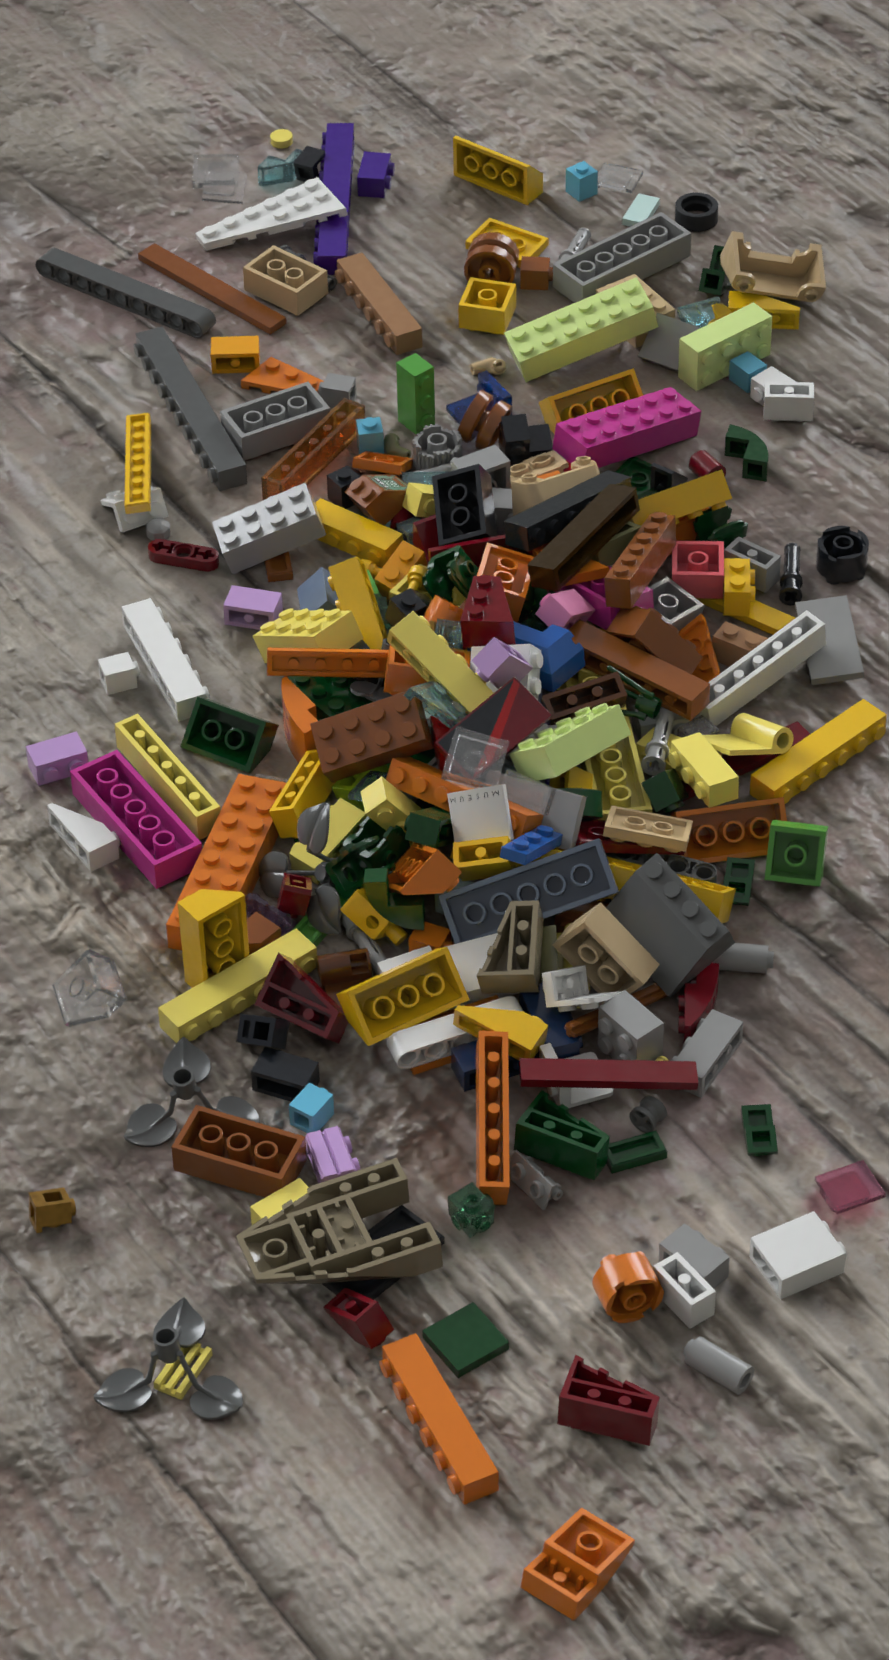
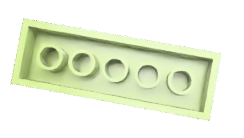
[504,277,659,382]

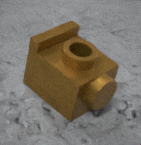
[29,1187,76,1233]

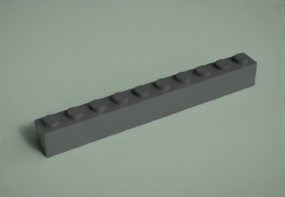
[133,326,247,491]

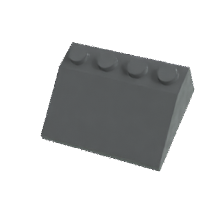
[606,853,735,998]

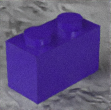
[357,151,395,198]

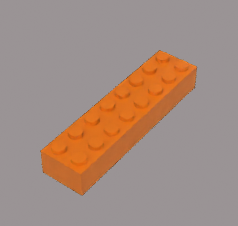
[166,773,286,951]

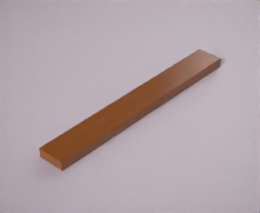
[138,243,287,334]

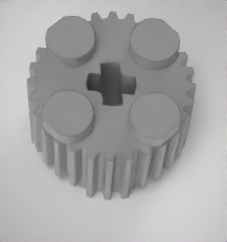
[412,423,462,470]

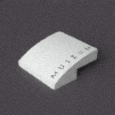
[447,784,514,842]

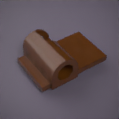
[316,948,372,1008]

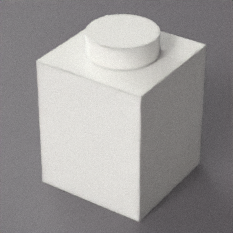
[98,652,140,695]

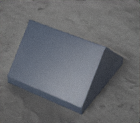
[297,567,338,611]

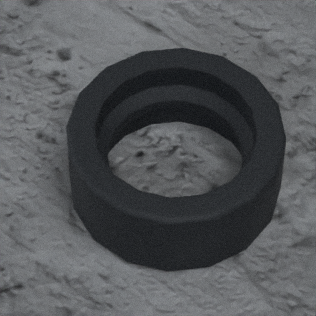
[675,192,718,232]

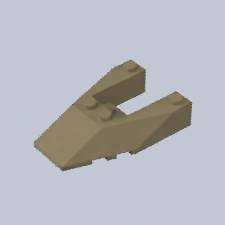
[236,1158,443,1284]

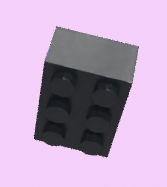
[432,464,497,546]

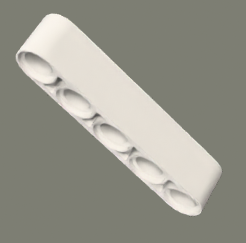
[386,996,524,1069]

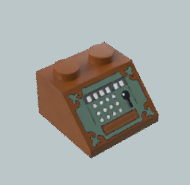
[344,474,408,526]

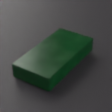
[607,1130,667,1174]

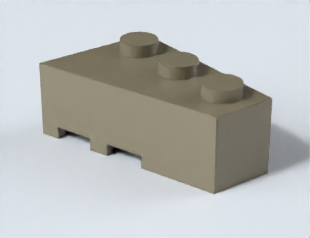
[477,900,544,994]

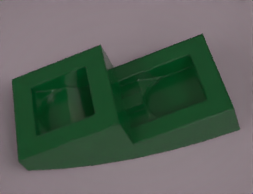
[723,857,755,906]
[741,1104,778,1156]

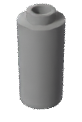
[712,943,774,974]
[683,1336,754,1395]

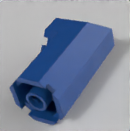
[467,621,585,693]

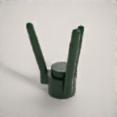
[607,665,662,721]

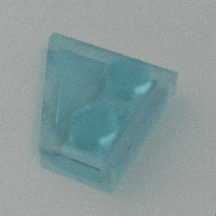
[677,296,720,328]
[404,681,467,729]

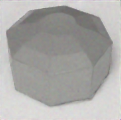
[146,518,170,541]

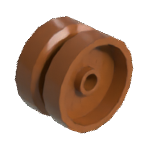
[464,232,519,283]
[457,390,513,450]

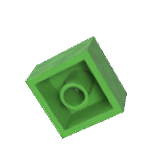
[764,820,828,887]

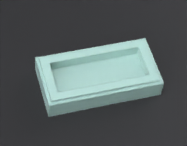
[622,193,660,227]

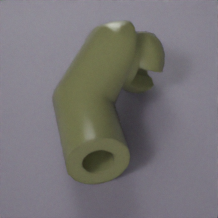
[384,433,411,458]

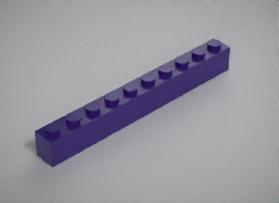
[313,123,355,275]

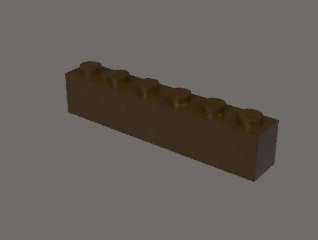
[527,484,640,592]

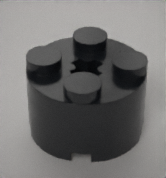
[816,526,869,585]

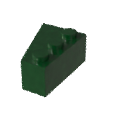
[513,1090,610,1180]

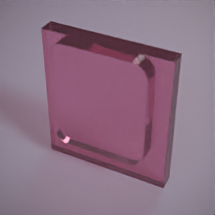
[815,1160,886,1214]

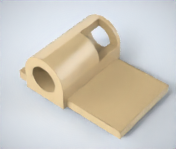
[510,450,569,481]

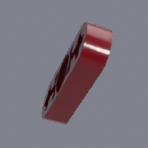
[148,539,219,572]

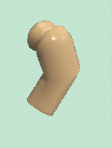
[470,358,506,375]

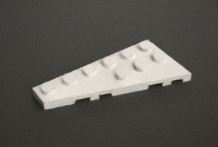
[195,177,348,251]

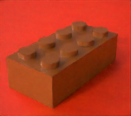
[310,689,434,782]
[171,1105,307,1197]

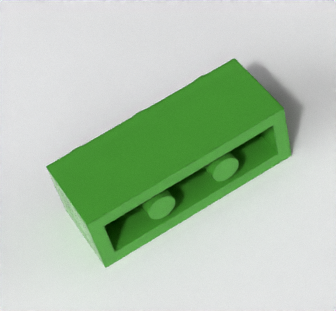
[396,353,435,435]

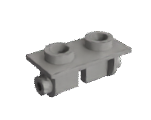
[509,1150,563,1210]

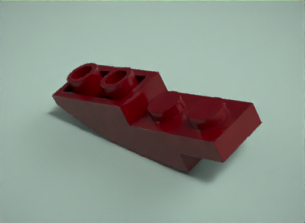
[678,963,719,1042]

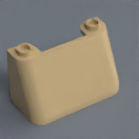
[720,231,826,302]
[511,456,600,516]

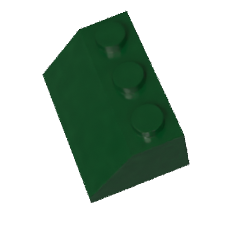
[180,697,279,773]

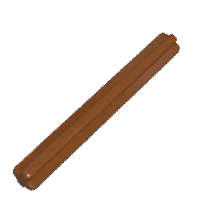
[564,983,667,1038]

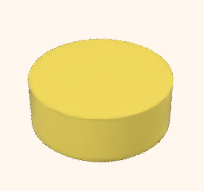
[270,129,293,149]

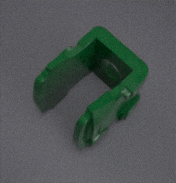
[693,506,748,549]
[422,545,479,603]
[343,816,410,873]
[325,835,396,899]

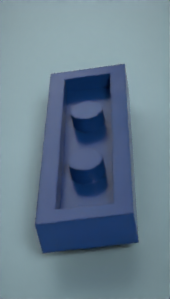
[500,825,563,865]

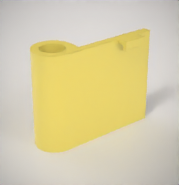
[703,713,793,756]

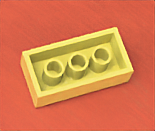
[253,608,364,663]

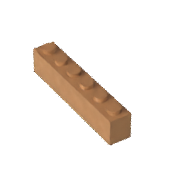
[335,252,423,355]

